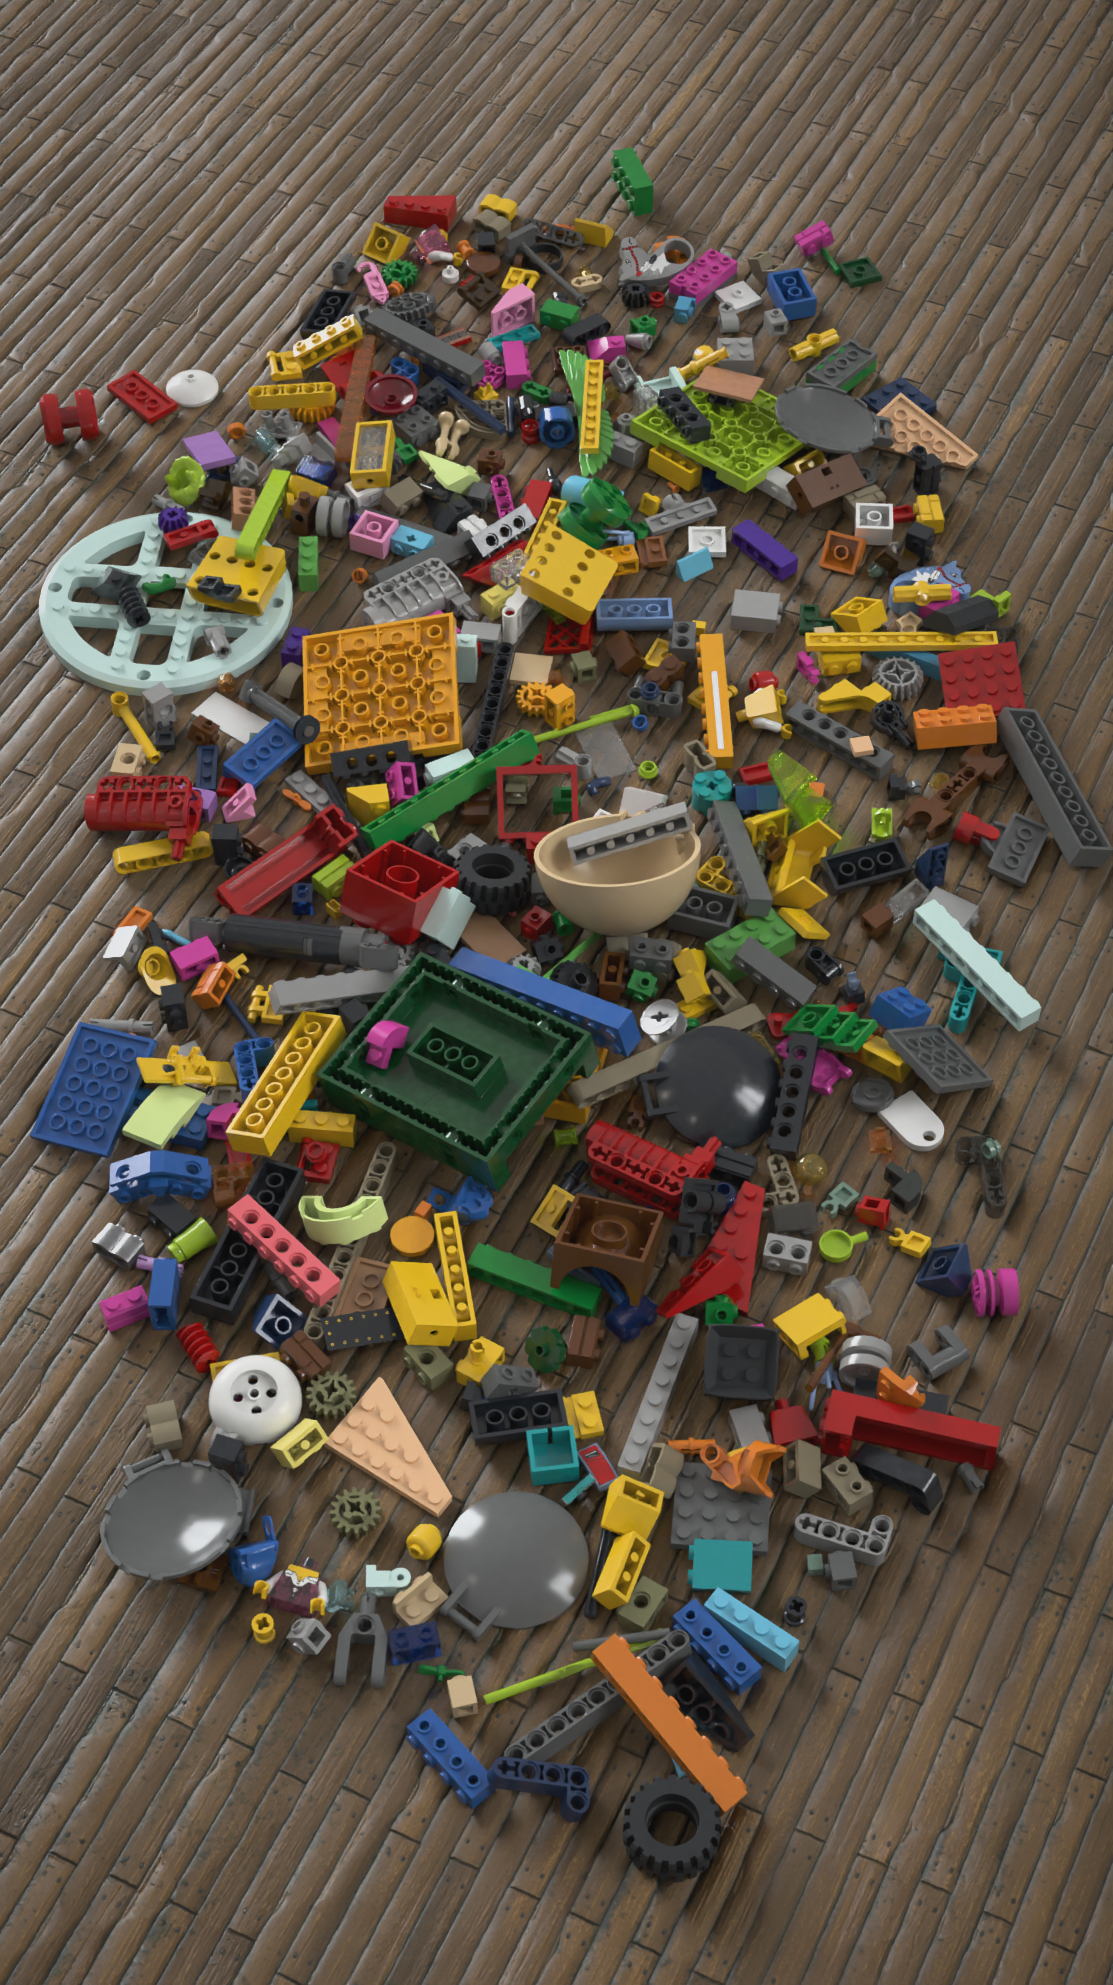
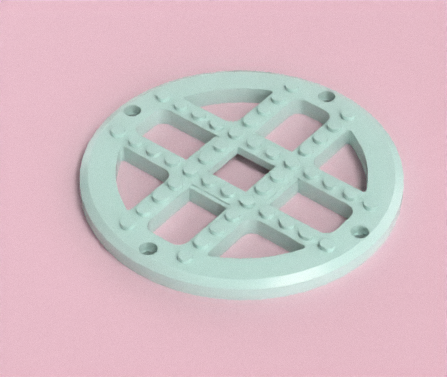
[39,512,293,696]

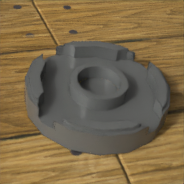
[851,1078,894,1112]

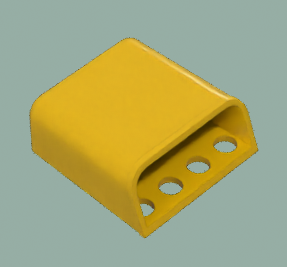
[520,522,618,625]
[186,536,286,617]

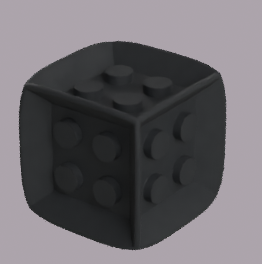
[703,1323,780,1402]

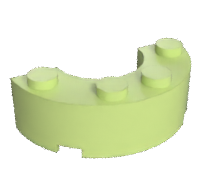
[298,1196,388,1245]

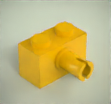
[455,1336,505,1388]

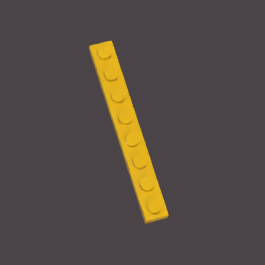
[580,360,604,454]

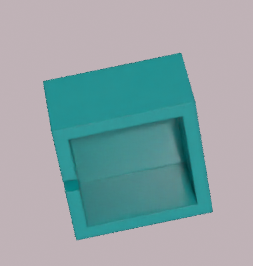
[526,1425,579,1486]

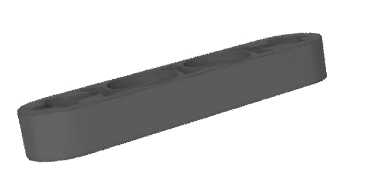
[522,218,584,247]

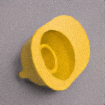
[138,946,176,996]

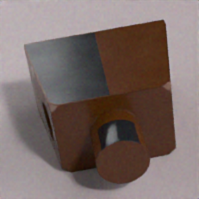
[291,491,319,537]

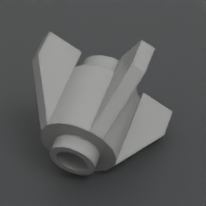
[612,413,643,440]

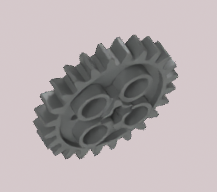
[381,291,436,322]

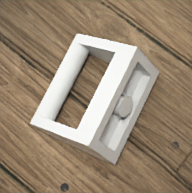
[345,481,390,510]

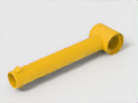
[111,691,161,764]

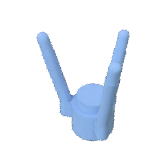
[602,529,635,546]
[809,1360,842,1411]

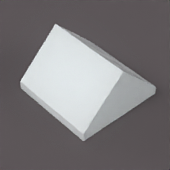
[619,787,668,815]

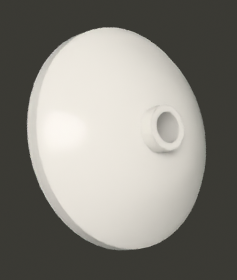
[166,370,219,407]

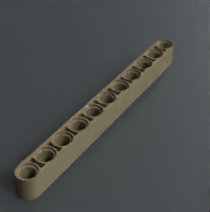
[567,1003,767,1109]
[304,1142,397,1350]

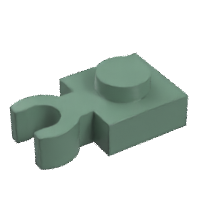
[821,1182,860,1219]

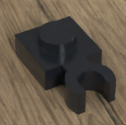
[155,721,176,751]

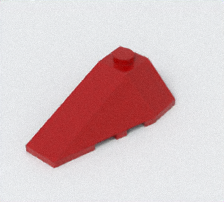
[655,1246,745,1319]

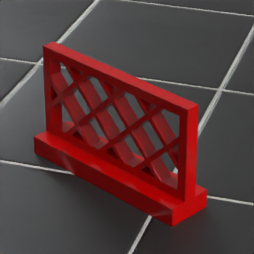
[544,607,596,655]

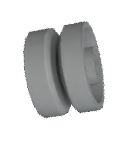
[316,496,350,538]
[839,1335,893,1388]

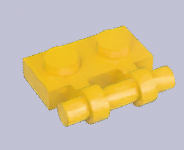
[247,985,285,1025]

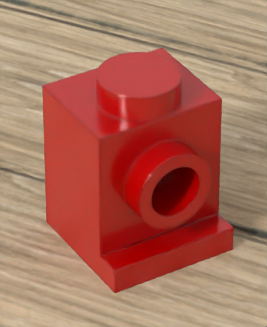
[855,1195,890,1231]

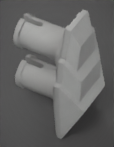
[258,410,303,440]
[271,432,314,469]

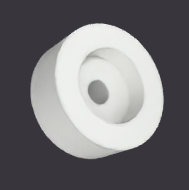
[442,265,459,284]

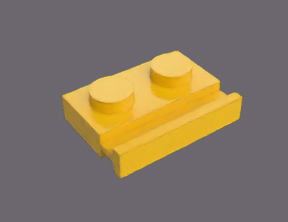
[563,1391,604,1440]

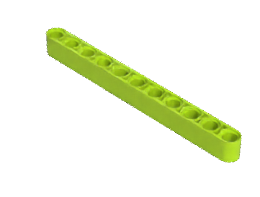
[235,469,292,561]

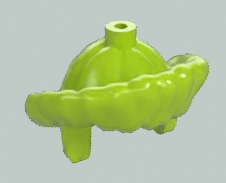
[165,456,206,506]

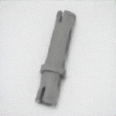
[89,1018,154,1035]

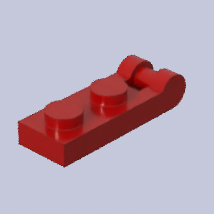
[163,519,219,551]

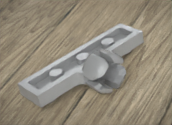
[644,493,717,536]

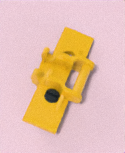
[136,1045,238,1088]

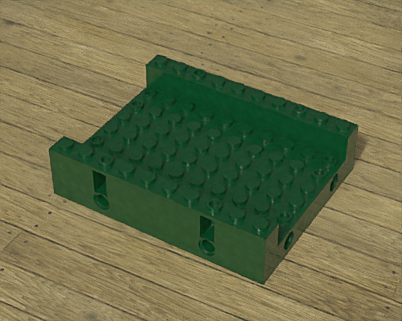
[316,952,600,1192]

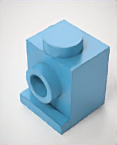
[674,296,696,324]

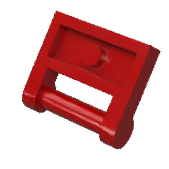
[296,1137,340,1184]

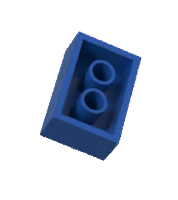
[767,268,817,321]

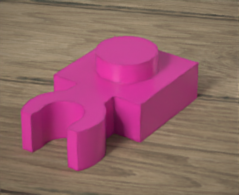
[796,651,820,685]

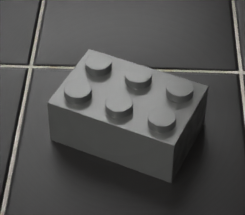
[668,886,739,939]

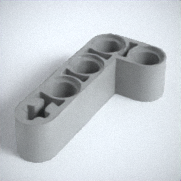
[794,1513,893,1566]

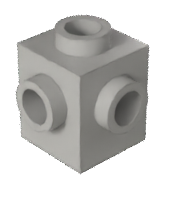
[348,304,372,330]
[229,457,259,488]
[286,1618,332,1655]

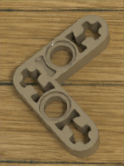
[762,1154,799,1217]

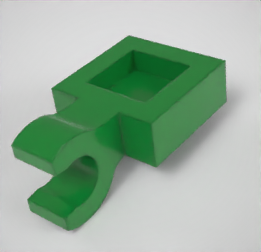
[394,437,419,465]

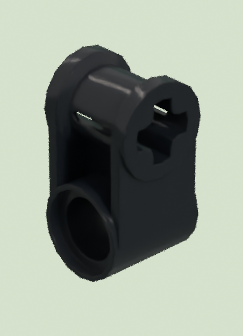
[805,946,844,986]

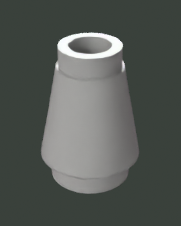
[625,333,652,350]

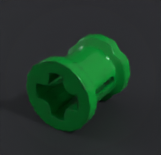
[552,910,575,936]

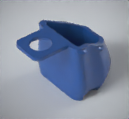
[427,1176,493,1225]
[227,1515,279,1587]

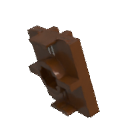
[177,1554,230,1593]

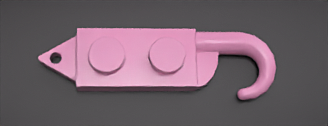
[357,262,389,305]

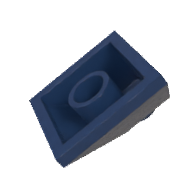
[915,1243,972,1297]
[253,1293,308,1351]

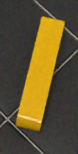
[248,382,336,410]
[112,831,213,874]

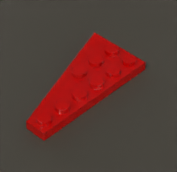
[707,1181,765,1317]

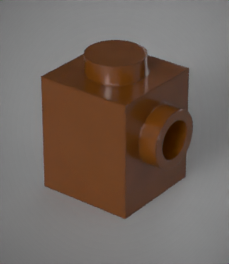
[860,902,894,940]

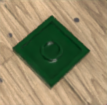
[837,256,882,288]

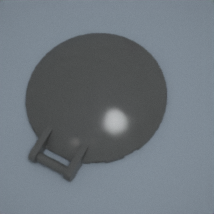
[775,383,893,454]
[100,1447,243,1580]
[439,1491,589,1642]

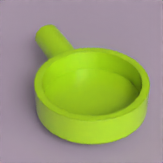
[819,1230,868,1263]

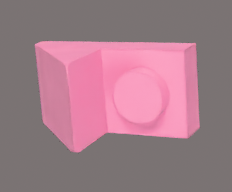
[222,783,256,823]

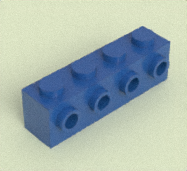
[672,1598,762,1696]
[407,1708,496,1809]

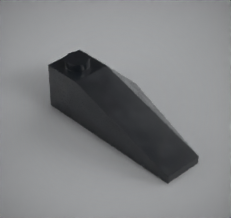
[423,480,473,535]
[662,1653,755,1753]

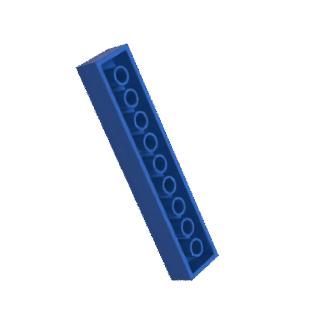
[448,947,642,1057]

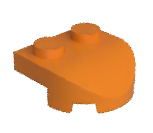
[876,1366,926,1408]

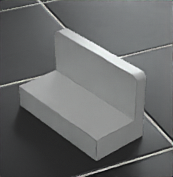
[307,431,339,473]
[103,926,148,971]

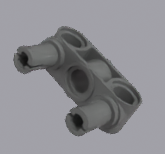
[627,675,684,719]

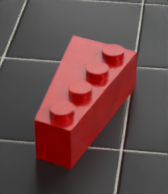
[383,195,457,232]

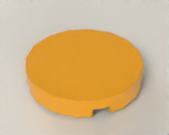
[390,1216,435,1257]

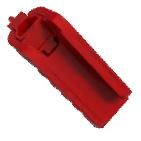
[84,776,203,862]
[585,1120,722,1220]

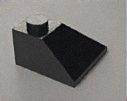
[91,566,142,601]

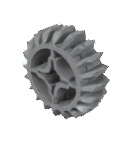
[872,656,924,702]

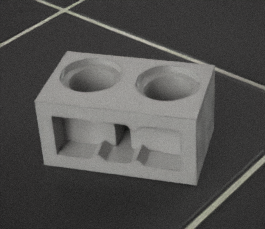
[762,1233,812,1276]

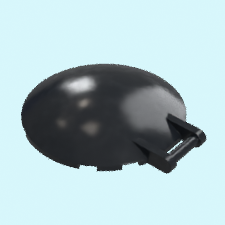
[636,1026,781,1149]

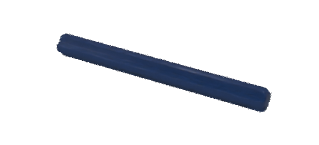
[433,376,507,435]

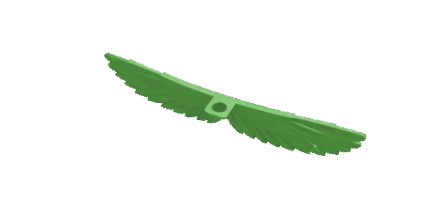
[559,349,614,478]

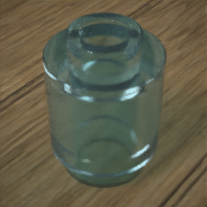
[253,429,277,453]

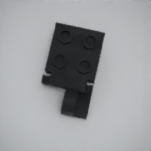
[406,827,456,867]
[668,1177,726,1257]

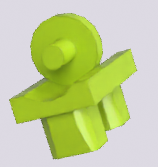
[871,807,892,843]

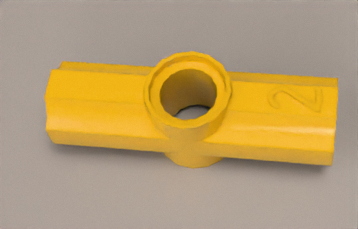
[789,329,839,362]
[892,581,952,606]

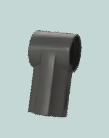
[332,253,357,285]

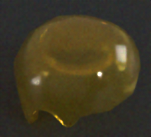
[792,1152,828,1185]

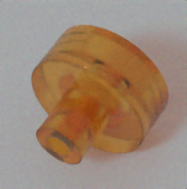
[217,672,237,692]

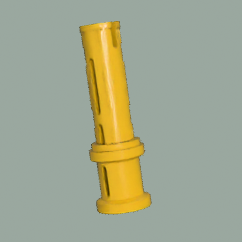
[677,346,729,382]

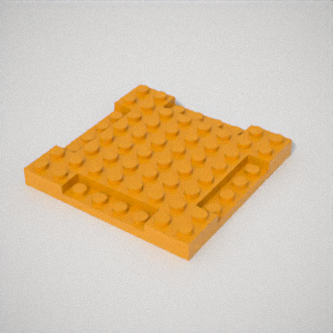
[302,612,463,775]

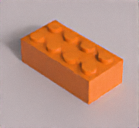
[913,704,997,750]

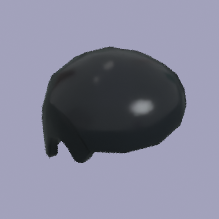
[224,855,253,879]

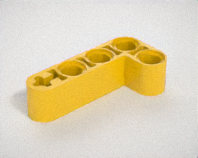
[696,856,754,920]

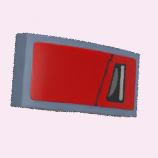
[577,1443,618,1492]

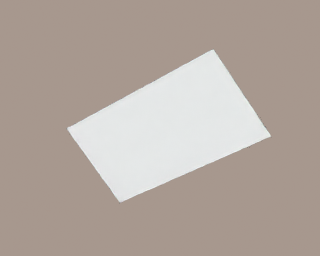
[192,692,270,744]

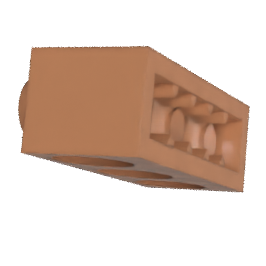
[231,487,258,531]

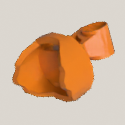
[700,1440,787,1499]

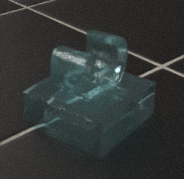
[326,1579,354,1613]

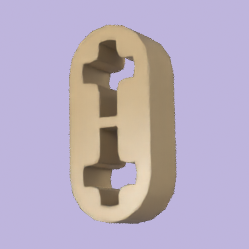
[571,274,602,294]

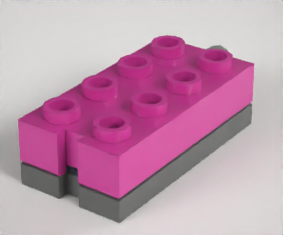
[669,248,738,311]

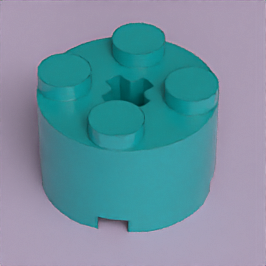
[692,770,732,816]

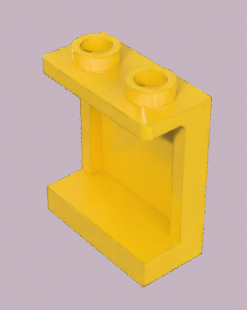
[773,1293,847,1361]

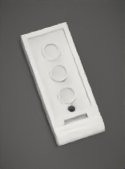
[502,561,545,644]

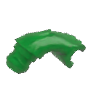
[142,574,176,595]

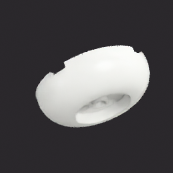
[209,1355,302,1446]

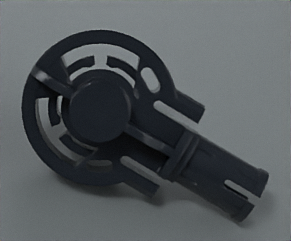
[871,700,916,750]

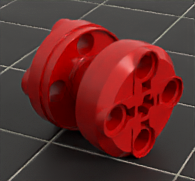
[39,388,100,446]

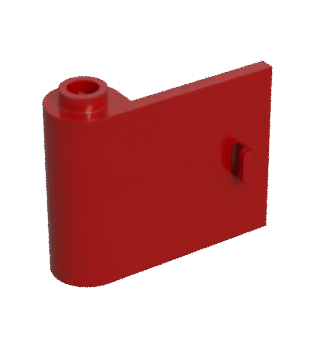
[319,350,383,402]

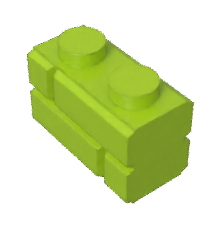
[312,854,354,901]

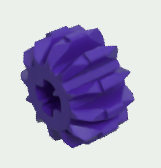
[158,506,189,534]

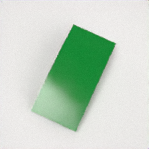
[782,1004,878,1053]

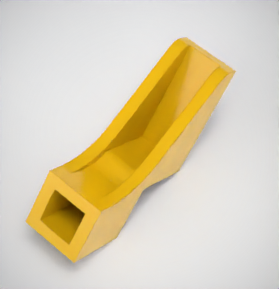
[817,679,892,717]
[673,948,711,1004]

